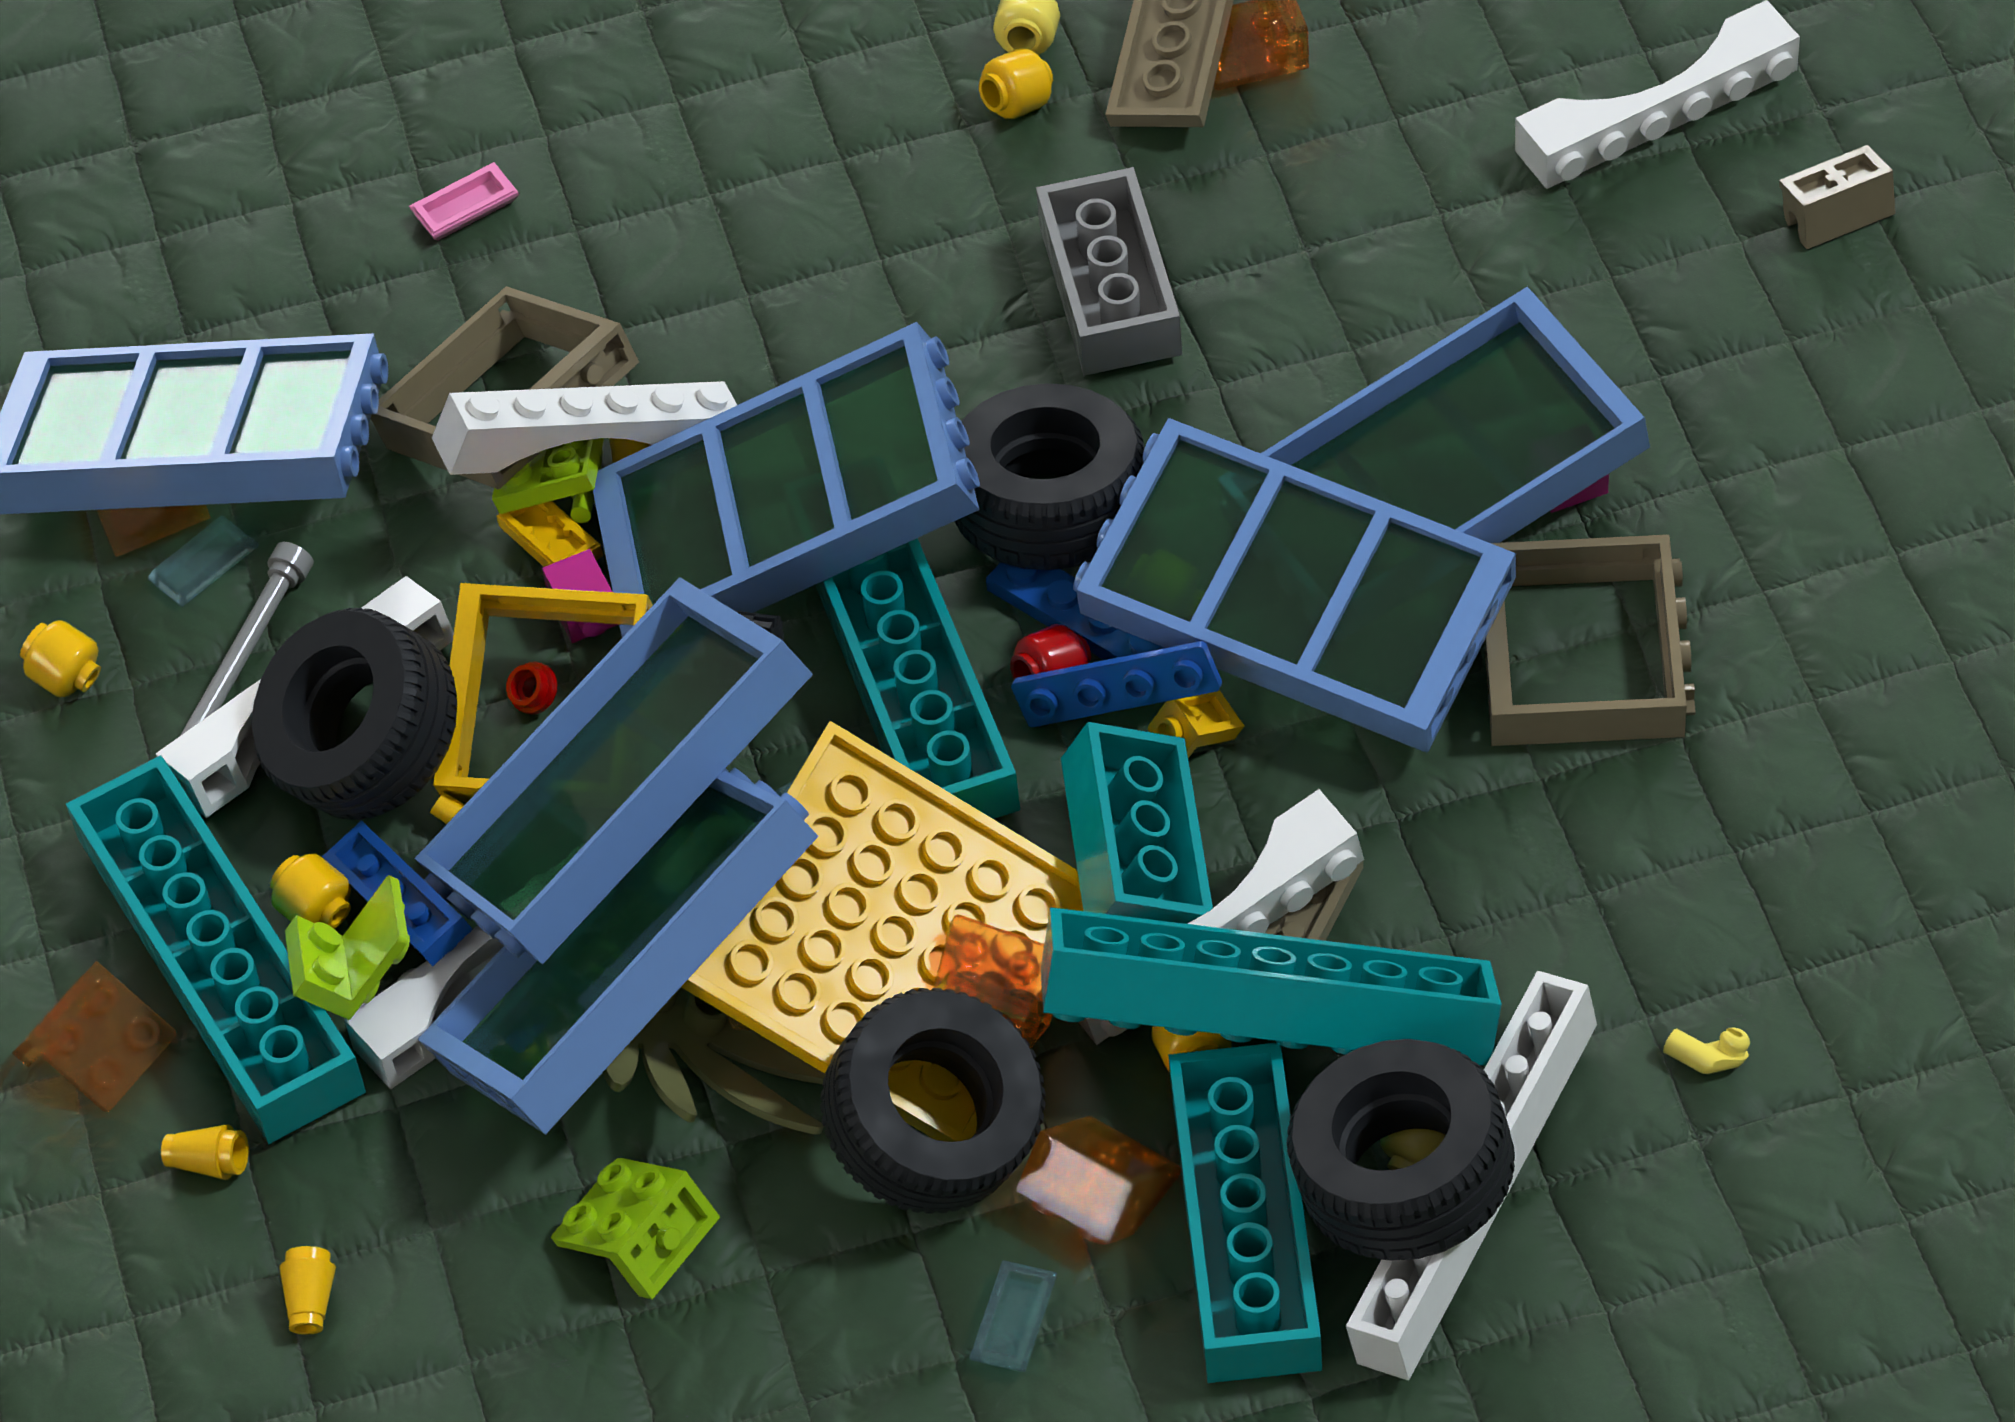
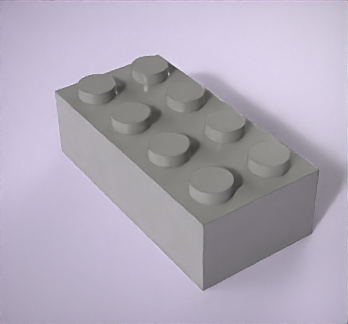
[1036,167,1182,376]

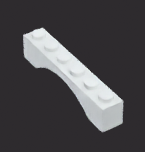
[1515,0,1800,189]
[432,381,737,475]
[156,576,454,818]
[1078,789,1364,1045]
[344,865,652,1090]

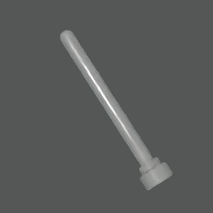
[179,542,314,737]

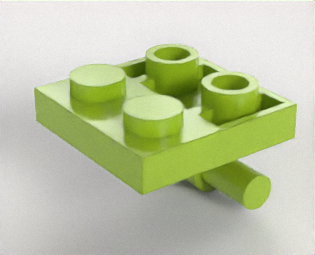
[492,438,604,523]

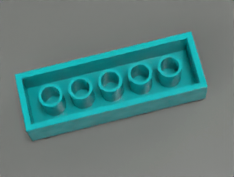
[1168,1043,1322,1383]

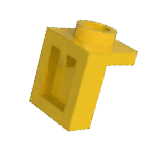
[1148,690,1244,758]

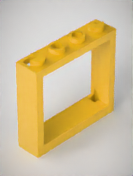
[433,583,656,812]

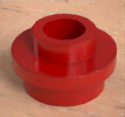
[506,662,557,715]

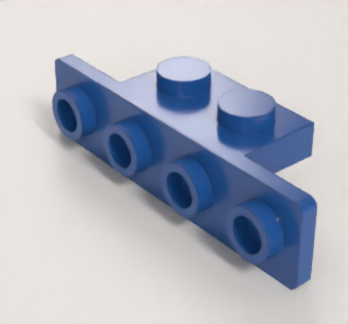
[1011,641,1222,727]

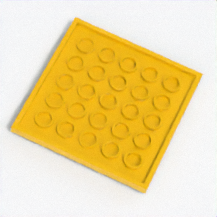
[681,721,1083,1142]

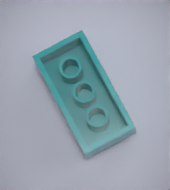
[1061,722,1213,924]

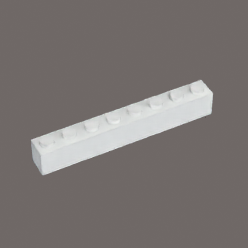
[1346,971,1597,1381]

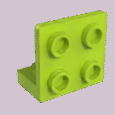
[285,875,410,1020]
[551,1158,720,1300]

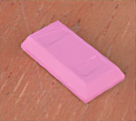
[409,162,519,241]

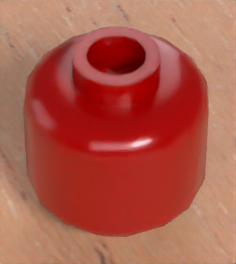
[1010,624,1091,679]

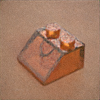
[1015,1115,1181,1245]

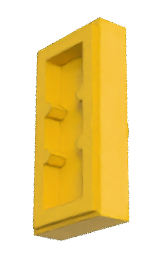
[496,501,603,567]

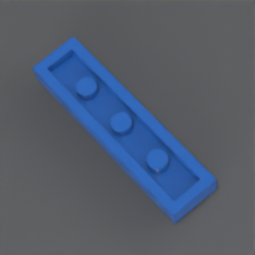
[986,562,1165,660]
[322,820,473,967]

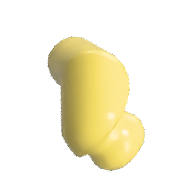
[1663,1028,1750,1074]

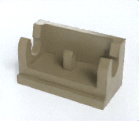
[1779,145,1895,249]

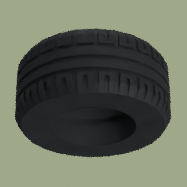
[954,383,1145,570]
[252,607,457,820]
[820,988,1046,1214]
[1287,1039,1515,1261]

